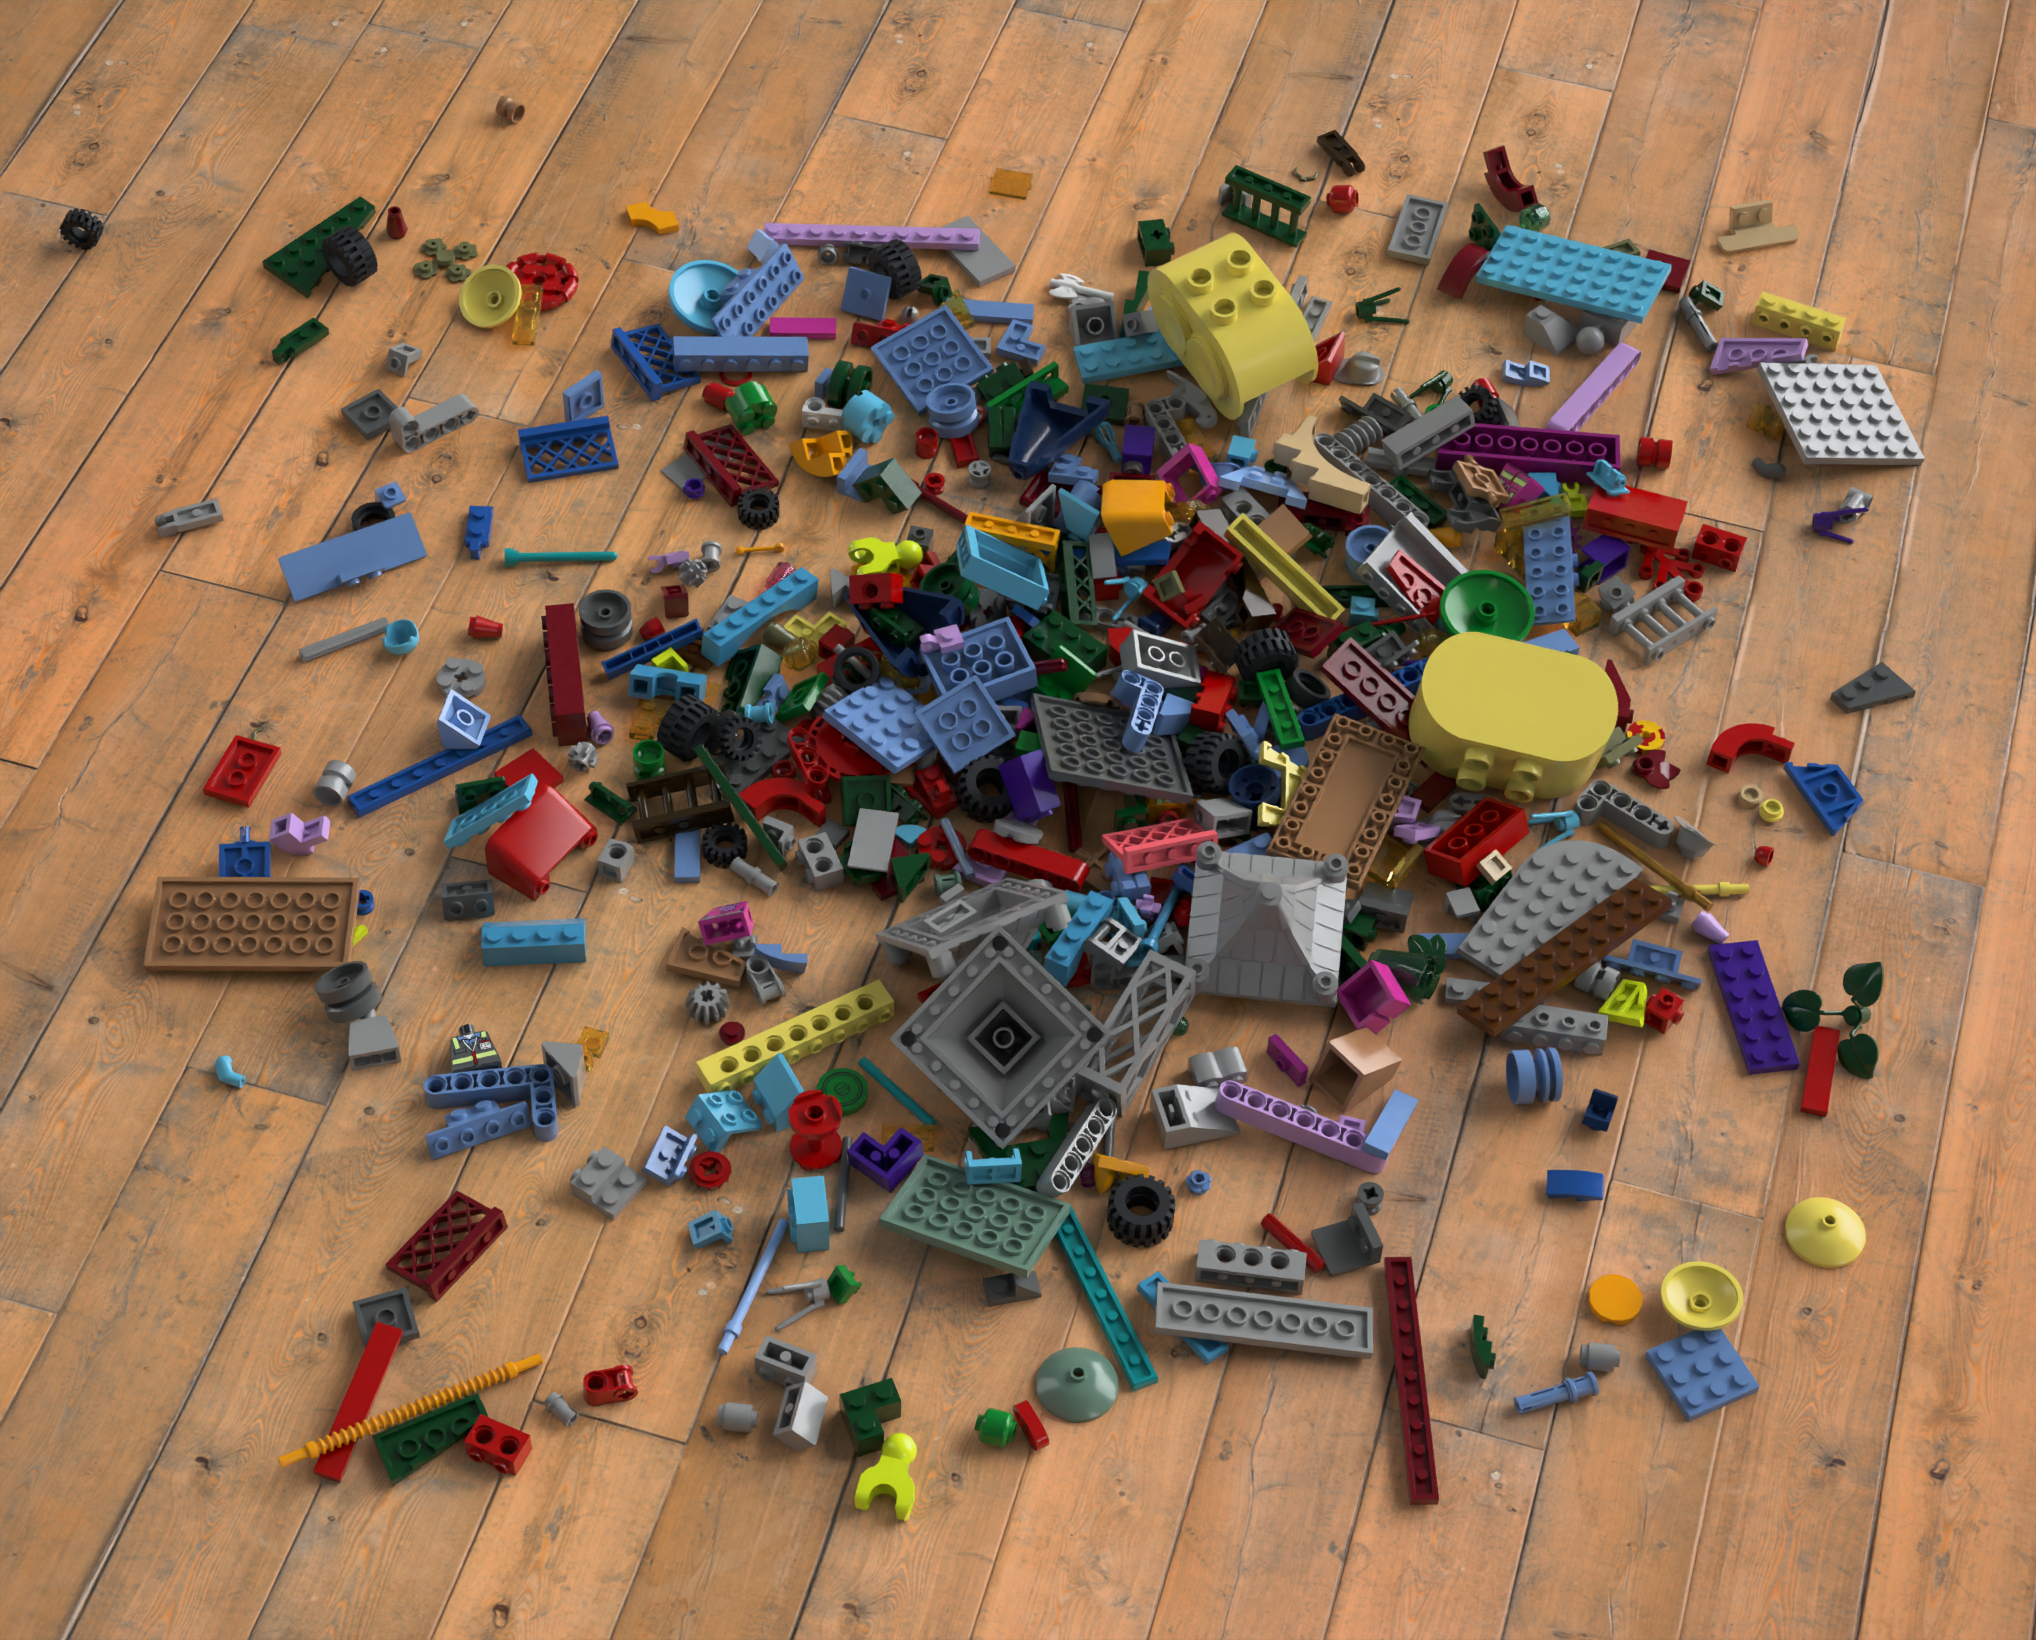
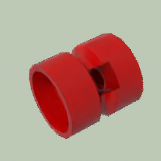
[1636,436,1673,469]

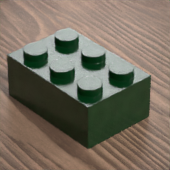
[1022,610,1108,673]

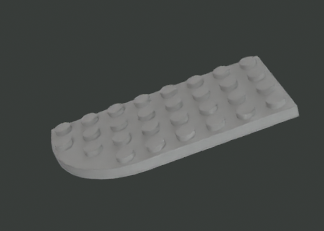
[1456,840,1643,1005]

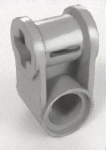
[746,955,785,1006]

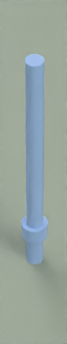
[717,1218,789,1355]

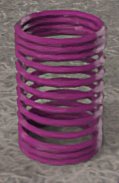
[1079,1160,1096,1188]

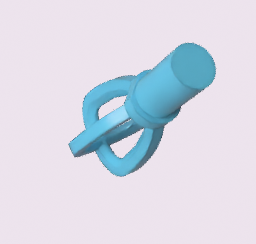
[1095,422,1122,463]

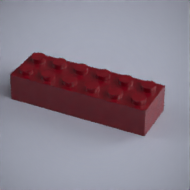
[541,603,588,746]

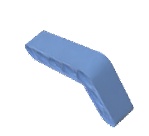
[424,1064,558,1142]

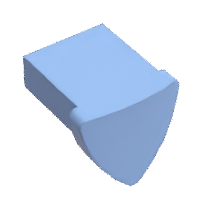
[746,229,779,263]

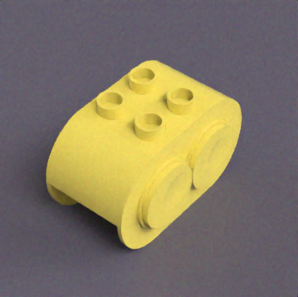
[1148,233,1318,420]
[1409,632,1618,803]

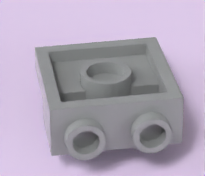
[570,1146,647,1221]

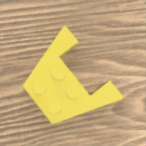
[1258,741,1307,827]

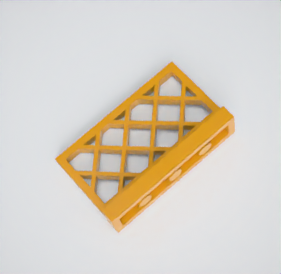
[963,511,1060,574]

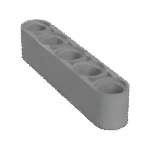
[1036,1097,1117,1198]

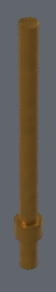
[1596,821,1713,911]

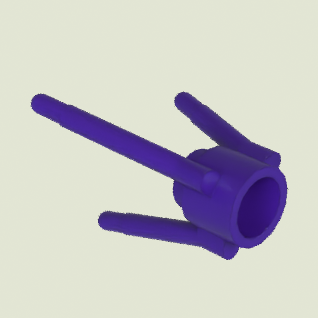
[1812,507,1869,544]

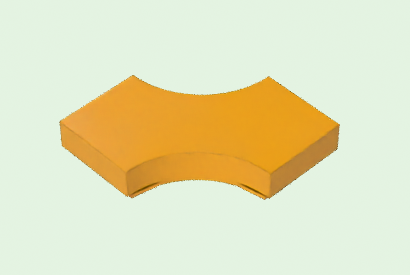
[625,201,679,235]

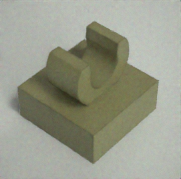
[1153,571,1185,602]

